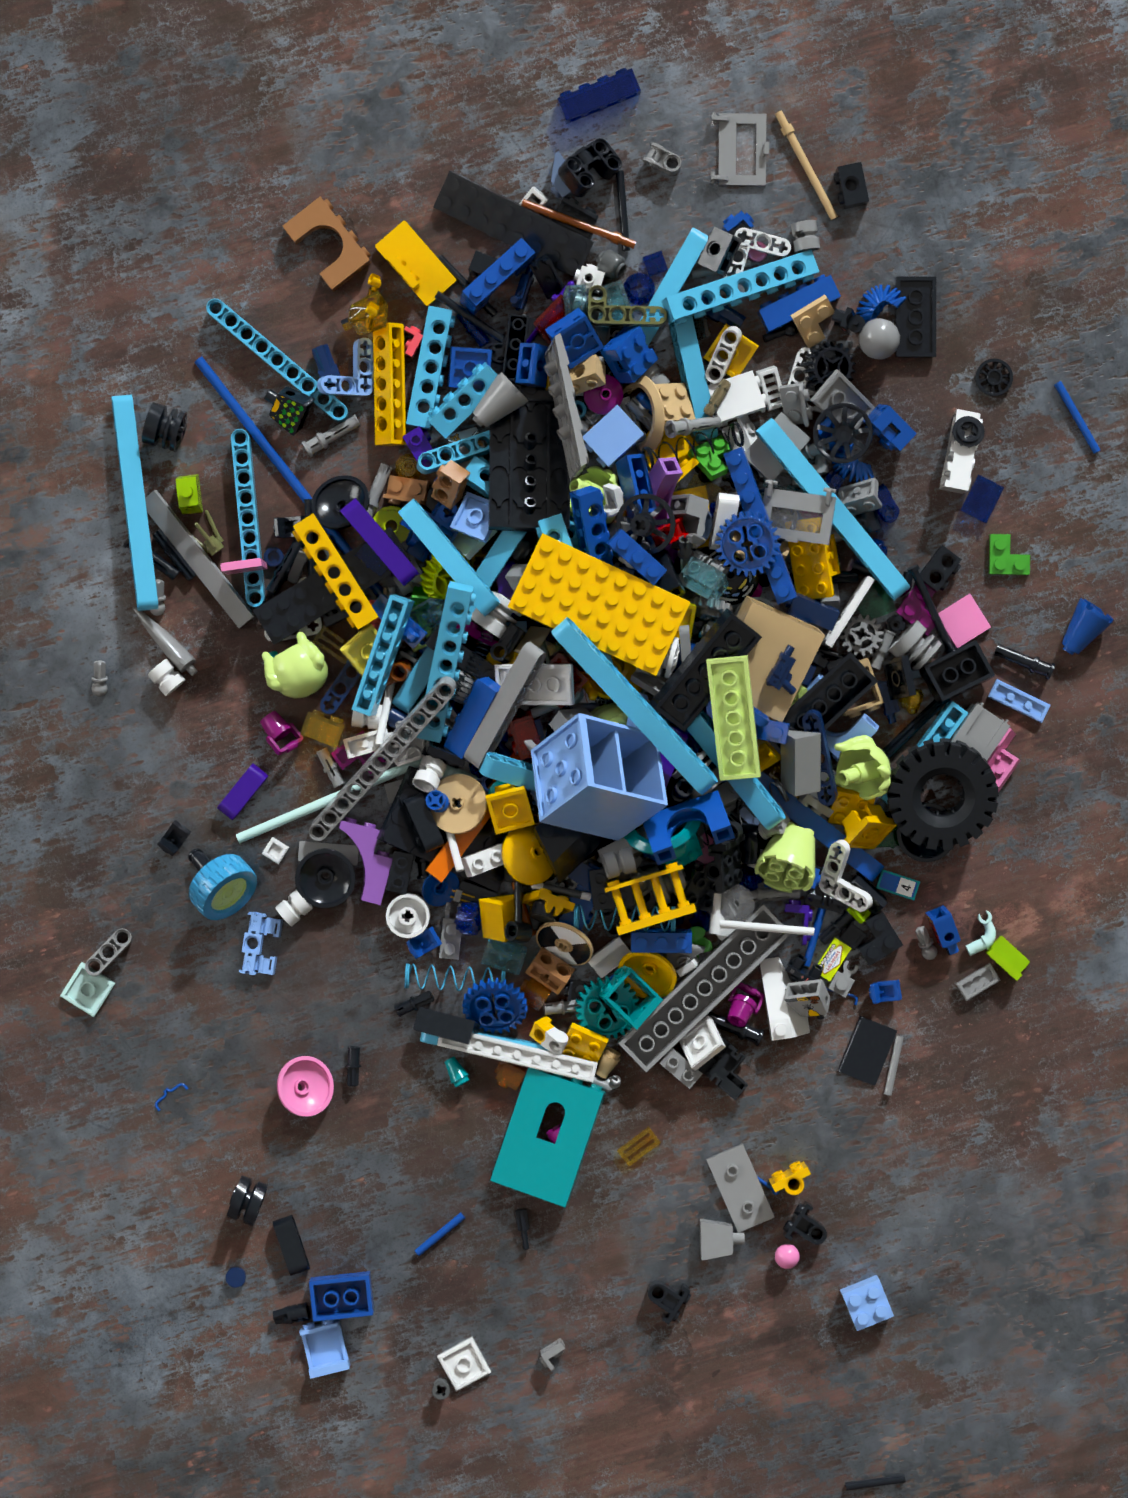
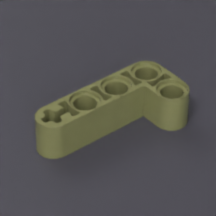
[588,285,667,327]

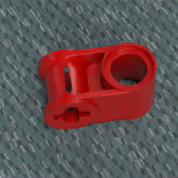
[651,517,689,547]

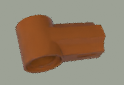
[386,658,413,686]

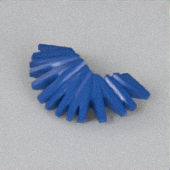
[856,285,906,324]
[832,443,874,483]

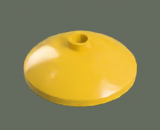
[502,826,553,885]
[618,952,677,998]

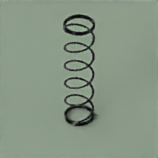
[642,421,744,472]

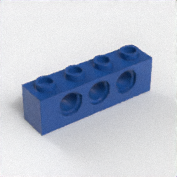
[569,486,613,566]

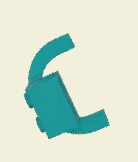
[624,797,703,875]

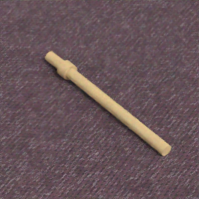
[775,110,838,220]

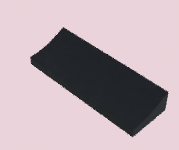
[650,608,762,732]
[768,652,878,755]

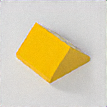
[479,894,514,942]

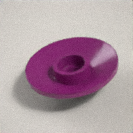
[583,374,623,415]

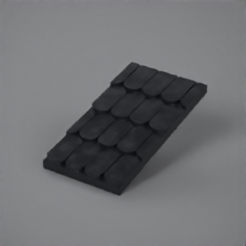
[488,399,570,533]
[377,766,508,893]

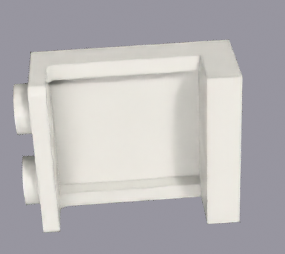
[708,370,768,428]

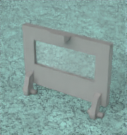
[711,112,769,186]
[763,480,836,545]

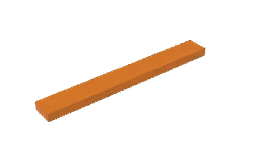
[425,743,532,883]

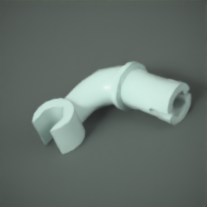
[965,910,996,956]

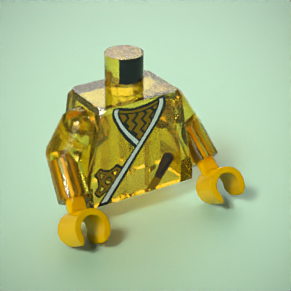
[341,273,388,336]

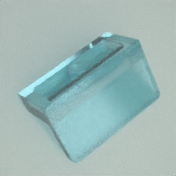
[563,285,588,318]

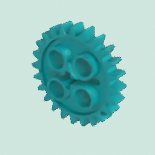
[575,975,639,1039]

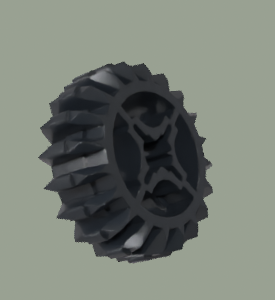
[802,340,856,392]

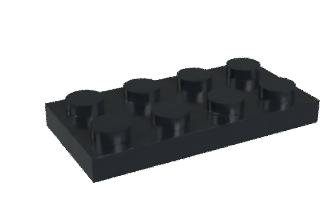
[895,276,936,358]

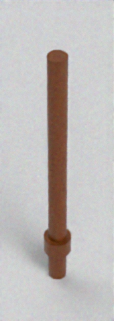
[521,199,636,249]

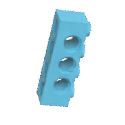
[428,362,498,439]

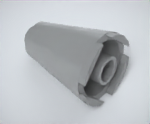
[472,372,528,427]

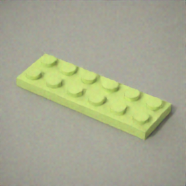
[706,655,761,781]

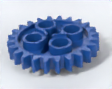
[715,510,781,577]
[462,978,527,1034]

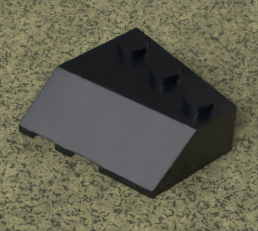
[533,823,605,884]

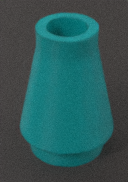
[444,1056,469,1088]

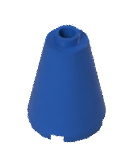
[1062,598,1114,655]

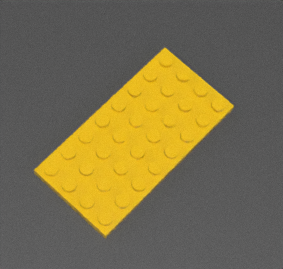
[507,533,691,677]

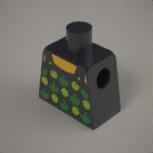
[264,387,315,436]

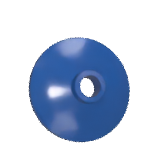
[422,872,459,906]

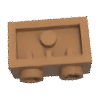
[383,475,430,506]

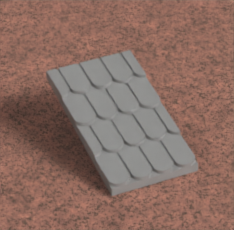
[544,333,589,482]

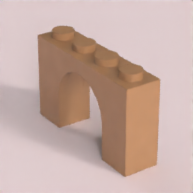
[283,196,371,292]

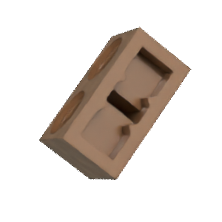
[431,460,470,510]
[525,947,575,995]

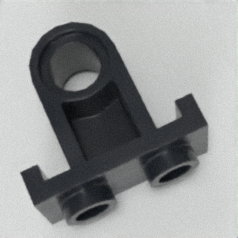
[783,1201,827,1245]
[647,1280,691,1324]

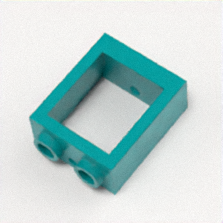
[598,966,663,1030]

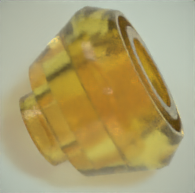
[395,454,421,479]
[899,689,924,715]

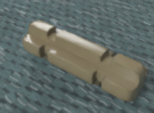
[704,379,731,416]

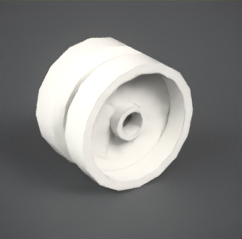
[386,892,431,938]

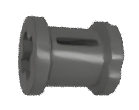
[432,1378,451,1400]

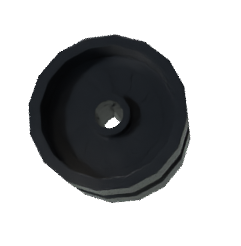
[227,1175,268,1226]

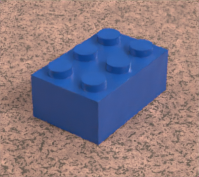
[309,1271,374,1322]

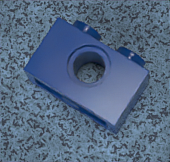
[515,343,548,388]

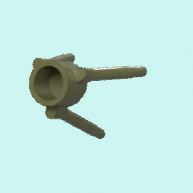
[193,510,224,556]

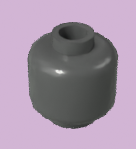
[596,249,626,279]
[511,536,535,562]

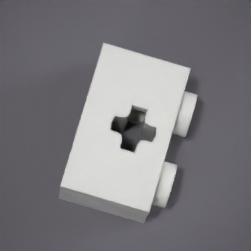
[461,843,504,877]

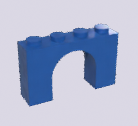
[459,238,535,315]
[643,790,735,865]

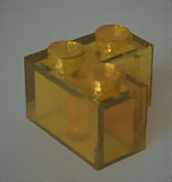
[300,709,347,748]

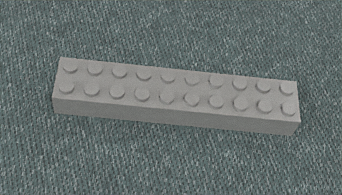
[618,904,790,1072]

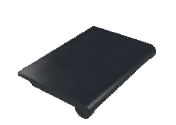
[837,1016,897,1086]

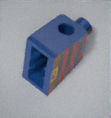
[925,905,961,955]

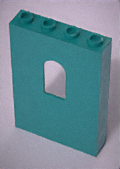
[490,1067,606,1207]

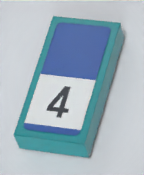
[876,869,920,900]

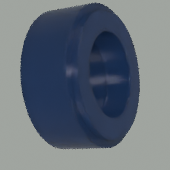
[264,547,284,568]
[226,1266,246,1288]

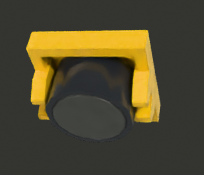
[522,888,575,923]

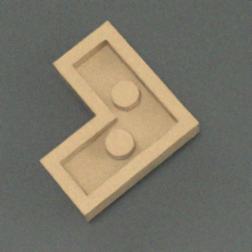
[790,295,834,348]

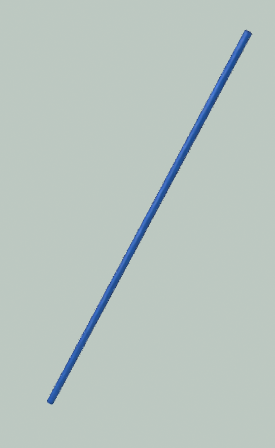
[194,357,533,797]

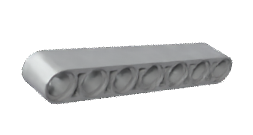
[464,642,547,770]

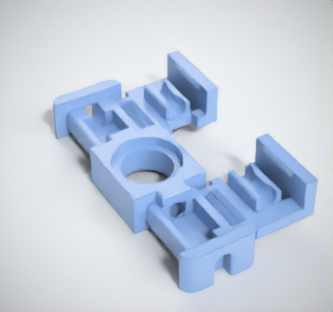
[239,912,283,975]

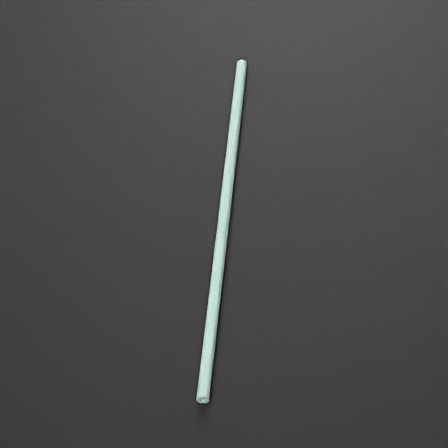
[236,705,553,843]

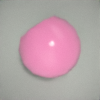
[775,1244,800,1269]

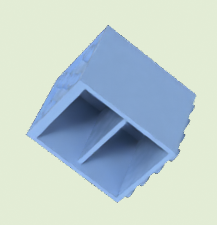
[531,713,668,841]

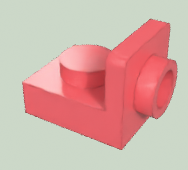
[404,325,423,359]

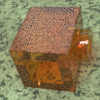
[520,977,551,1011]
[494,1062,526,1091]

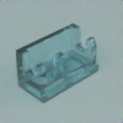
[409,598,445,632]

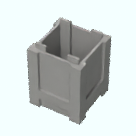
[950,702,1010,761]

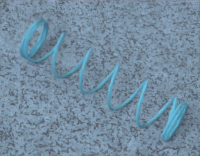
[574,905,676,932]
[404,963,506,991]

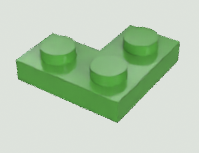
[688,435,733,481]
[989,534,1030,575]

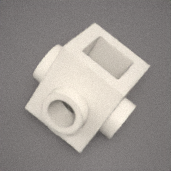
[573,264,605,294]

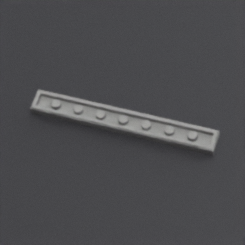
[145,490,256,628]

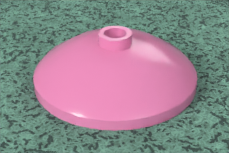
[277,1056,334,1117]

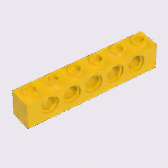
[373,322,406,446]
[292,513,378,630]

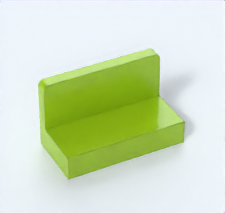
[985,936,1030,981]

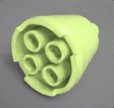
[754,822,815,893]

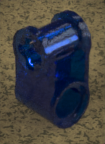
[876,483,899,523]

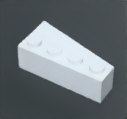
[939,409,983,494]

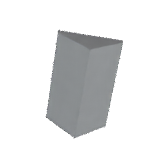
[781,730,821,796]

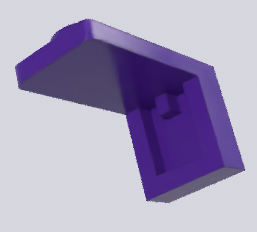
[783,899,813,945]

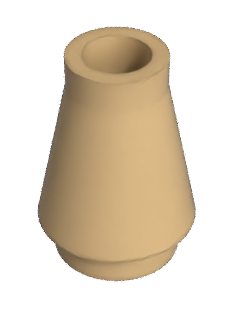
[596,1047,621,1079]

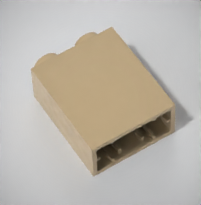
[737,595,825,722]

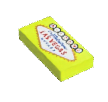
[817,937,852,981]

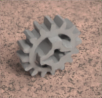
[690,596,733,622]
[840,614,884,658]

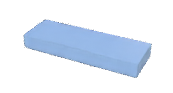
[987,679,1050,723]

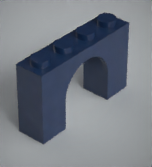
[785,592,840,686]

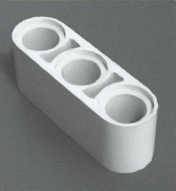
[705,326,742,384]
[709,493,739,550]

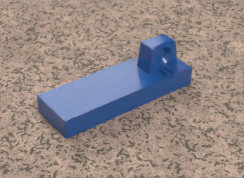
[372,593,428,649]

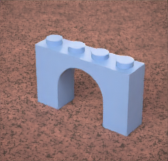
[798,673,879,761]

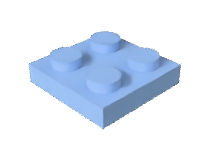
[450,492,492,543]

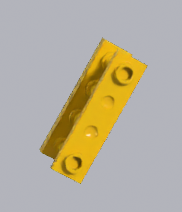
[604,862,697,935]

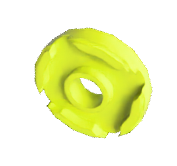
[373,506,410,543]

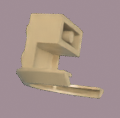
[623,375,696,456]

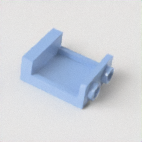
[582,404,646,469]
[299,1319,350,1379]

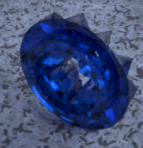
[623,272,655,305]

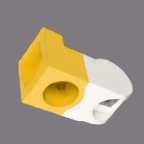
[529,1015,568,1054]

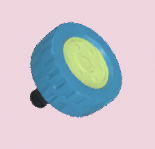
[188,848,257,920]

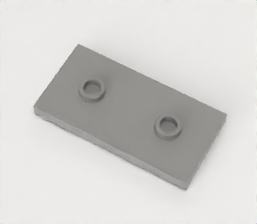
[706,1143,775,1233]

